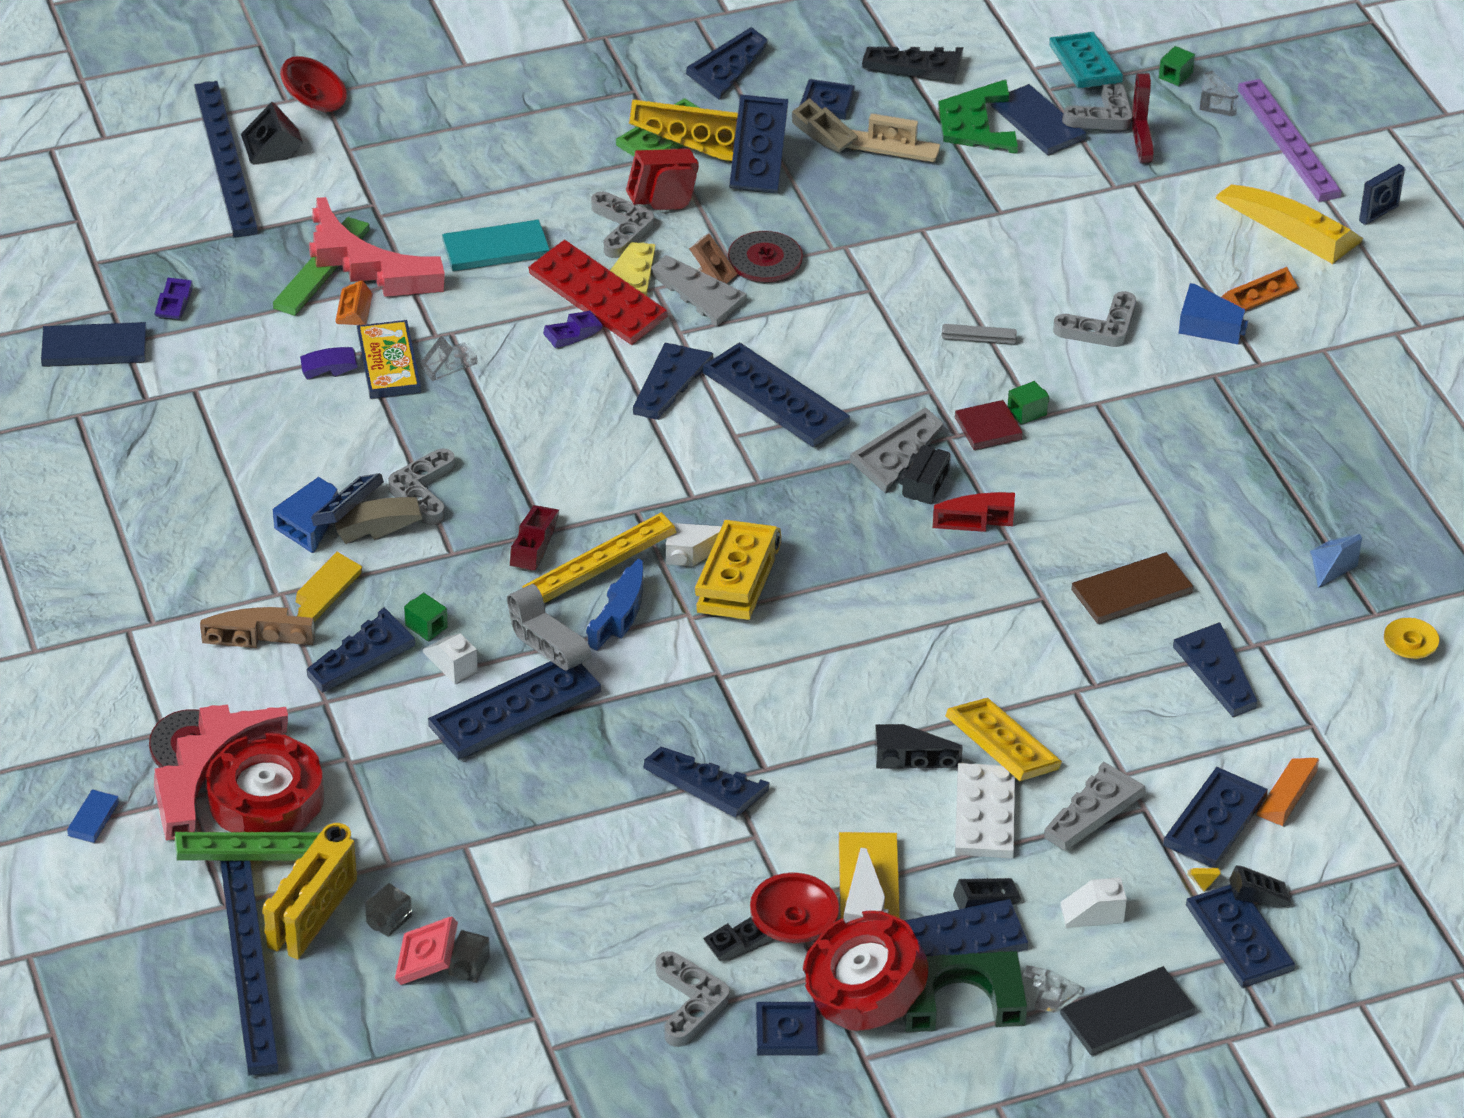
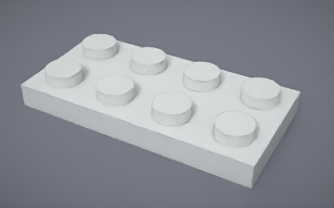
[955,763,1015,859]

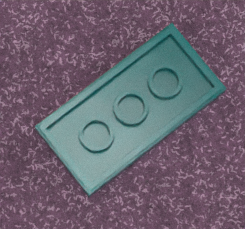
[1049,31,1123,88]
[442,219,550,271]

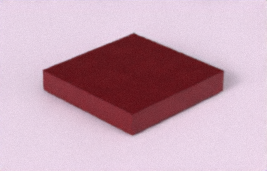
[955,400,1023,450]

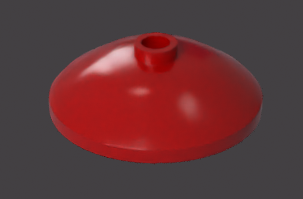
[280,56,347,112]
[750,872,839,943]

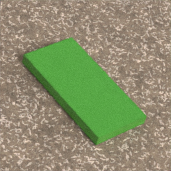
[616,98,700,157]

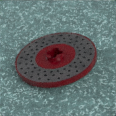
[728,231,803,282]
[149,709,201,768]

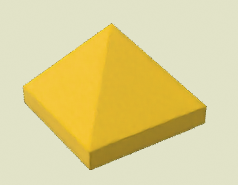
[1187,868,1220,892]

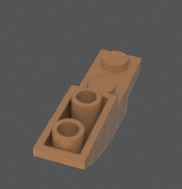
[200,607,315,648]

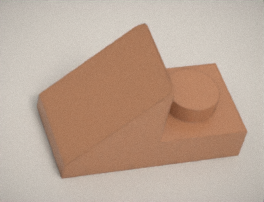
[689,233,737,284]

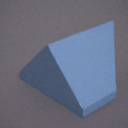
[1310,534,1362,588]

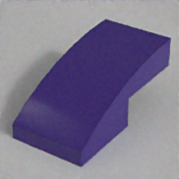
[154,277,193,319]
[543,311,602,348]
[300,347,358,380]

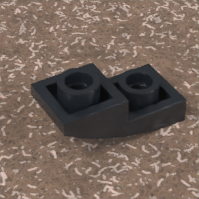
[703,917,772,961]

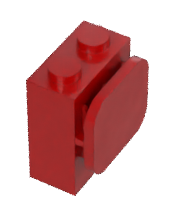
[625,149,699,210]

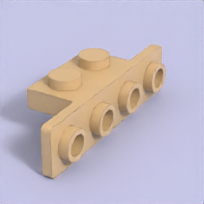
[846,113,940,162]

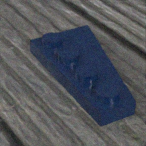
[686,27,768,99]
[633,342,713,420]
[307,607,415,693]
[1173,622,1257,717]
[643,746,770,818]

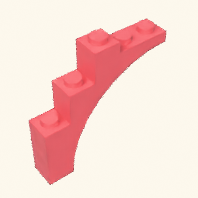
[309,197,445,297]
[154,704,288,841]

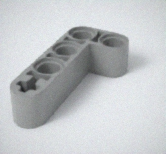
[507,584,592,671]

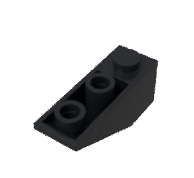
[874,724,963,769]

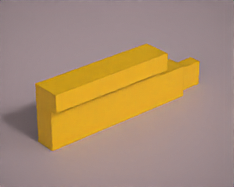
[295,551,362,622]

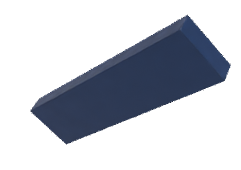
[311,473,384,526]

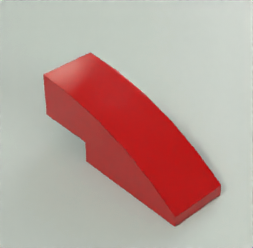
[932,492,1015,532]

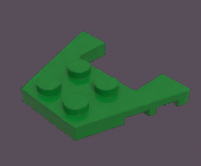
[938,80,1018,154]

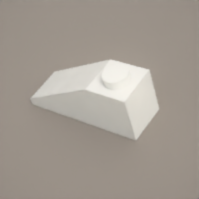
[844,848,889,923]

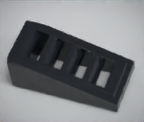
[1229,865,1291,907]
[953,878,1021,909]

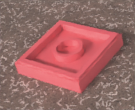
[395,916,458,985]

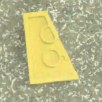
[610,242,655,296]

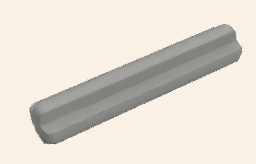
[941,324,1017,344]

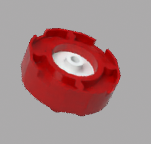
[206,733,324,832]
[803,910,928,1031]

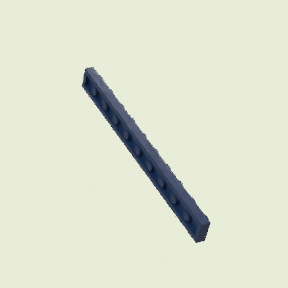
[194,81,258,238]
[220,861,279,1076]

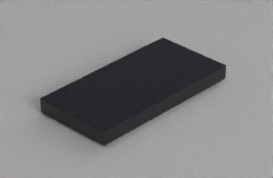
[1060,966,1195,1056]

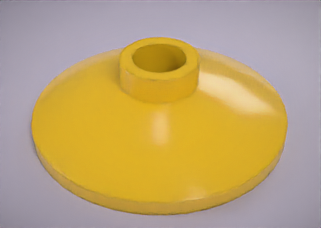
[1384,618,1439,659]

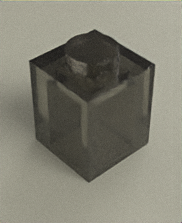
[365,883,412,937]
[449,930,490,983]

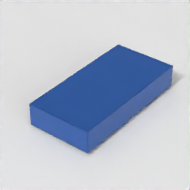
[67,789,119,843]

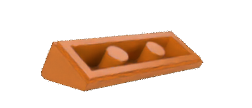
[1222,267,1298,311]
[1256,758,1319,826]

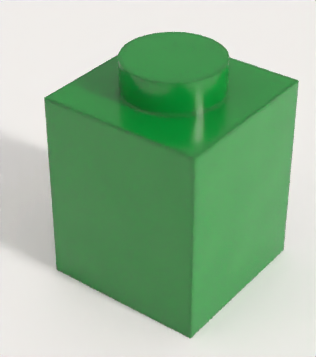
[1158,46,1195,87]
[1007,381,1050,425]
[404,592,448,642]

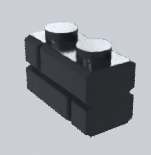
[899,445,951,504]

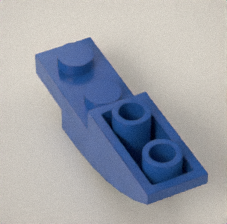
[586,559,643,651]

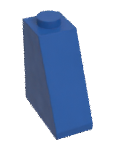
[1178,283,1248,345]
[272,476,338,553]

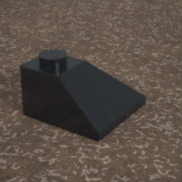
[241,101,303,165]

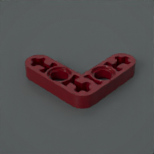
[1131,73,1153,163]

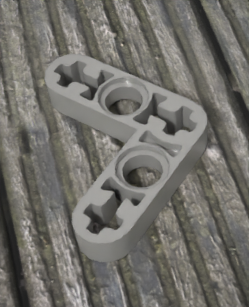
[1062,83,1132,130]
[591,192,654,258]
[1053,291,1136,347]
[388,448,455,525]
[655,951,729,1047]

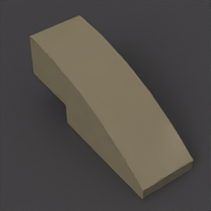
[792,98,858,152]
[335,497,423,544]

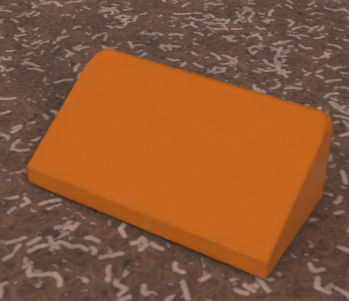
[335,280,372,325]

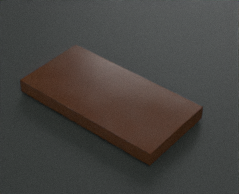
[1071,552,1193,624]

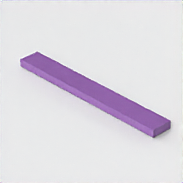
[1238,79,1342,202]

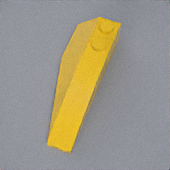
[629,99,738,161]
[1216,184,1363,264]

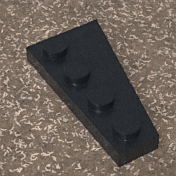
[862,47,964,82]

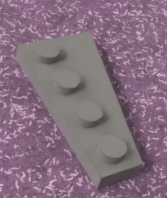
[651,255,747,327]
[849,407,943,493]
[1044,761,1146,851]

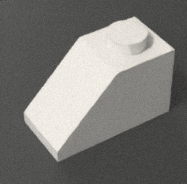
[666,523,722,566]
[423,633,478,684]
[1060,877,1127,928]

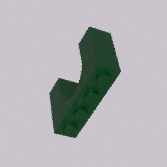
[903,951,1027,1033]

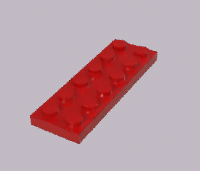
[528,239,668,346]

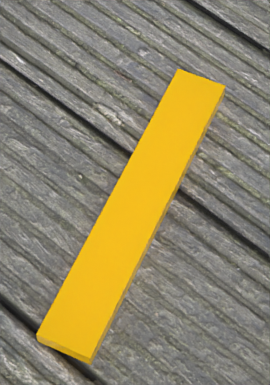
[522,512,676,603]

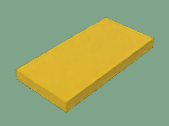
[945,697,1062,781]
[839,832,900,919]

